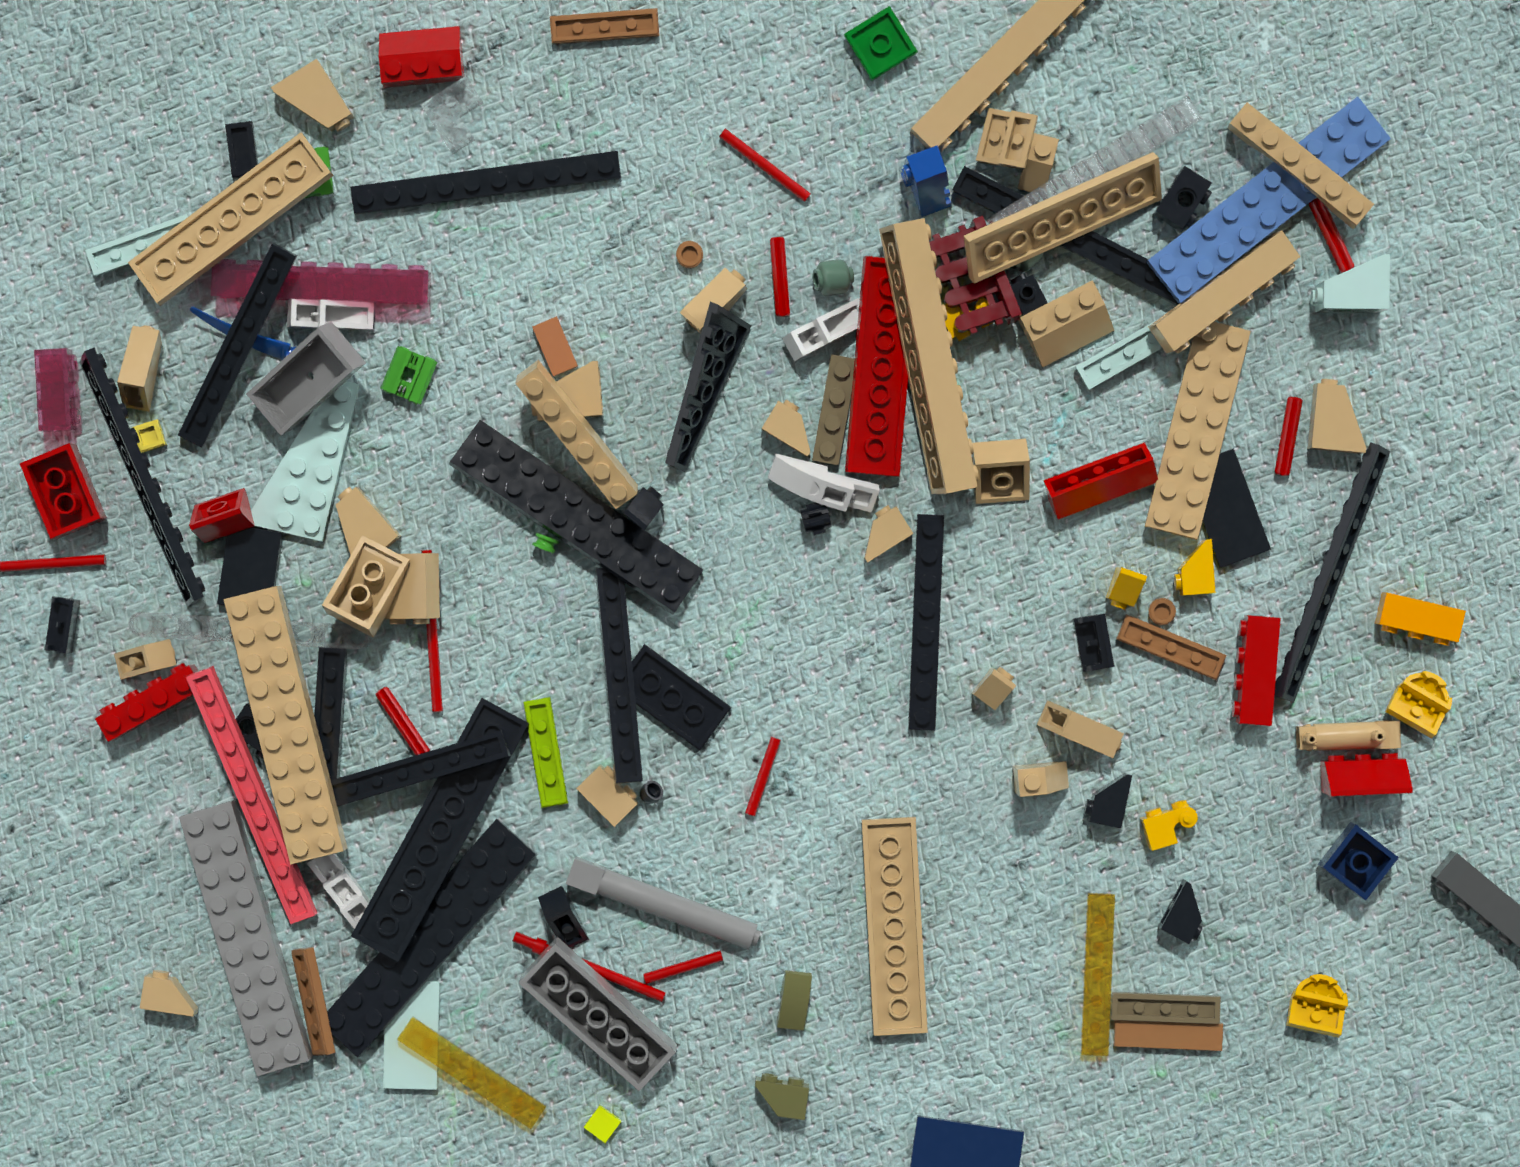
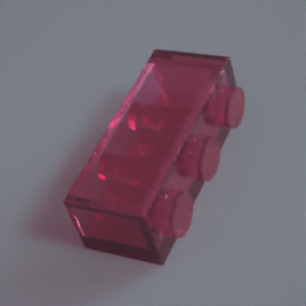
[34,348,80,432]

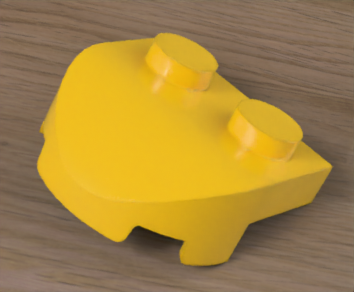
[1385,671,1452,739]
[1286,974,1348,1038]

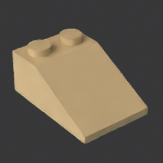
[322,535,410,638]

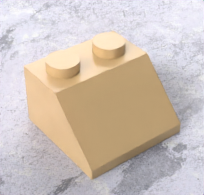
[972,439,1030,504]

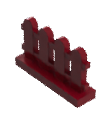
[929,216,1022,336]

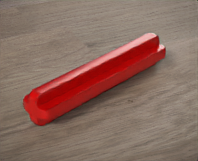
[1309,198,1354,273]
[770,237,790,317]
[1275,397,1303,476]
[376,687,430,755]

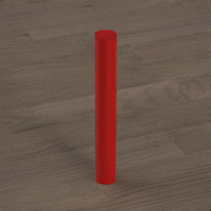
[745,736,781,816]
[643,950,724,984]

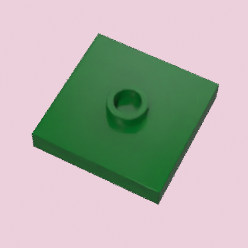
[844,6,918,81]

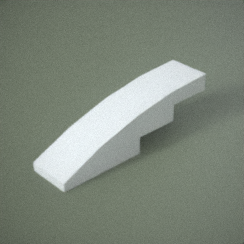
[306,853,374,951]

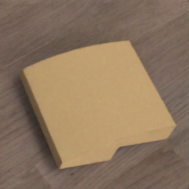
[976,108,1038,169]

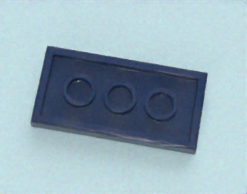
[910,1115,1024,1167]

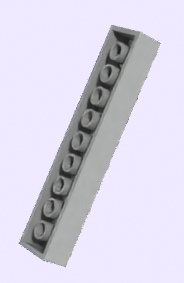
[179,799,313,1076]

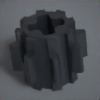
[800,502,832,536]

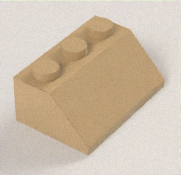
[1018,280,1115,368]

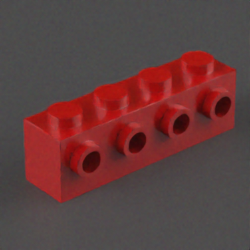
[1043,442,1158,520]
[1232,615,1281,726]
[95,663,198,742]

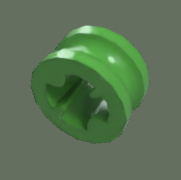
[532,533,559,553]

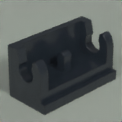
[44,596,80,654]
[1073,613,1115,672]

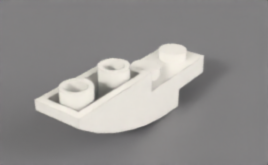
[768,454,880,512]

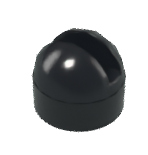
[639,780,663,804]

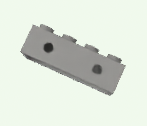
[246,321,366,435]

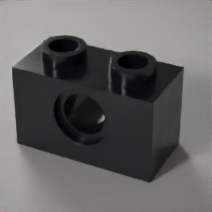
[1153,166,1212,231]

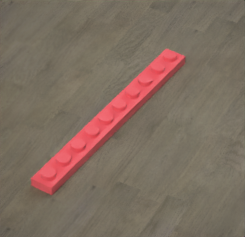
[186,666,317,924]

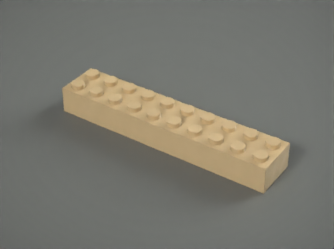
[879,218,979,494]
[224,586,348,865]

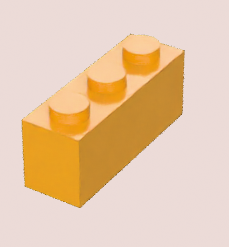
[1374,592,1466,646]

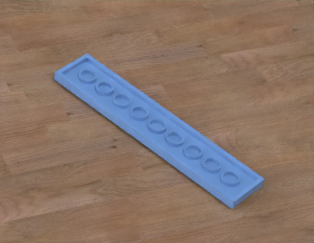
[1146,96,1391,303]

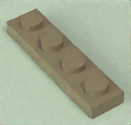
[812,354,855,465]
[1111,992,1221,1024]

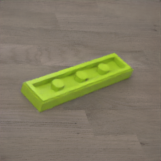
[523,697,569,808]

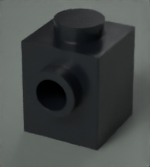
[1010,273,1048,317]

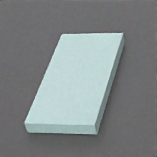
[383,981,440,1090]

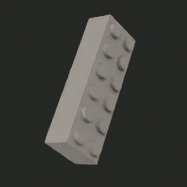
[519,937,677,1091]

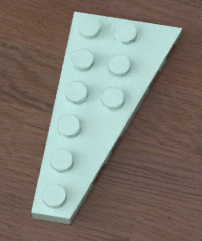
[251,381,360,542]

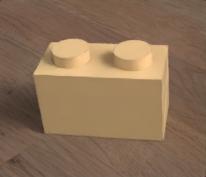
[576,764,638,827]

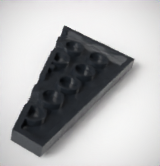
[665,301,752,472]

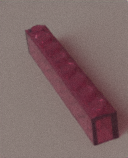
[211,259,431,305]

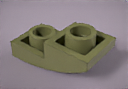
[776,970,812,1031]

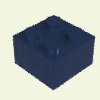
[1317,822,1399,900]

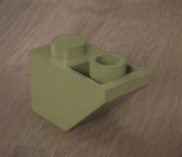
[755,1073,809,1120]

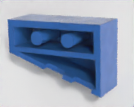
[900,145,952,217]

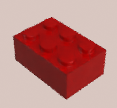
[19,443,107,539]

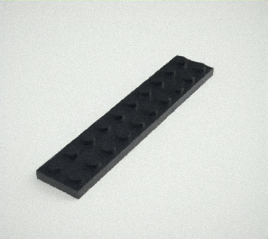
[79,348,205,607]
[449,420,703,615]
[351,698,529,962]
[327,819,538,1058]

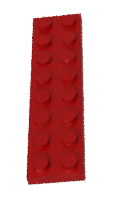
[845,256,908,477]

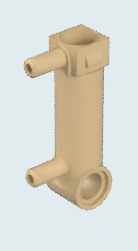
[1296,720,1401,751]

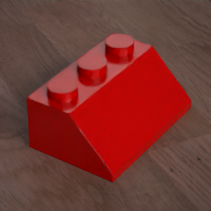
[379,26,465,88]
[1320,753,1413,796]

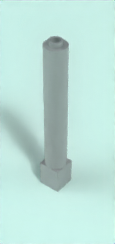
[566,856,761,950]

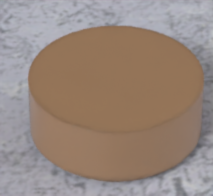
[676,241,703,269]
[1148,598,1176,625]

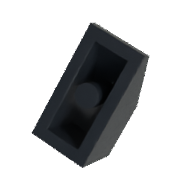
[622,486,664,530]
[1084,773,1132,829]
[1158,879,1203,944]
[538,886,589,948]

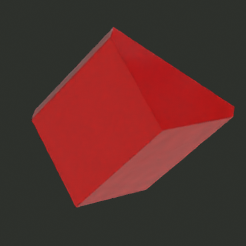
[189,488,255,543]

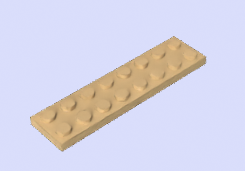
[128,132,334,306]
[964,152,1162,283]
[1144,322,1251,540]
[861,817,928,1036]

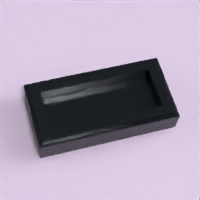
[225,121,258,179]

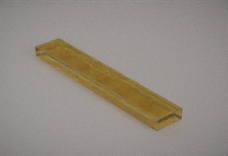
[1081,892,1115,1056]
[397,1016,546,1129]

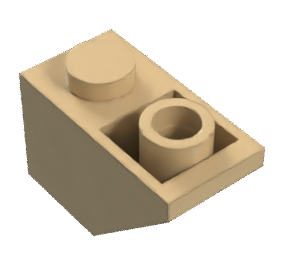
[972,667,1016,710]

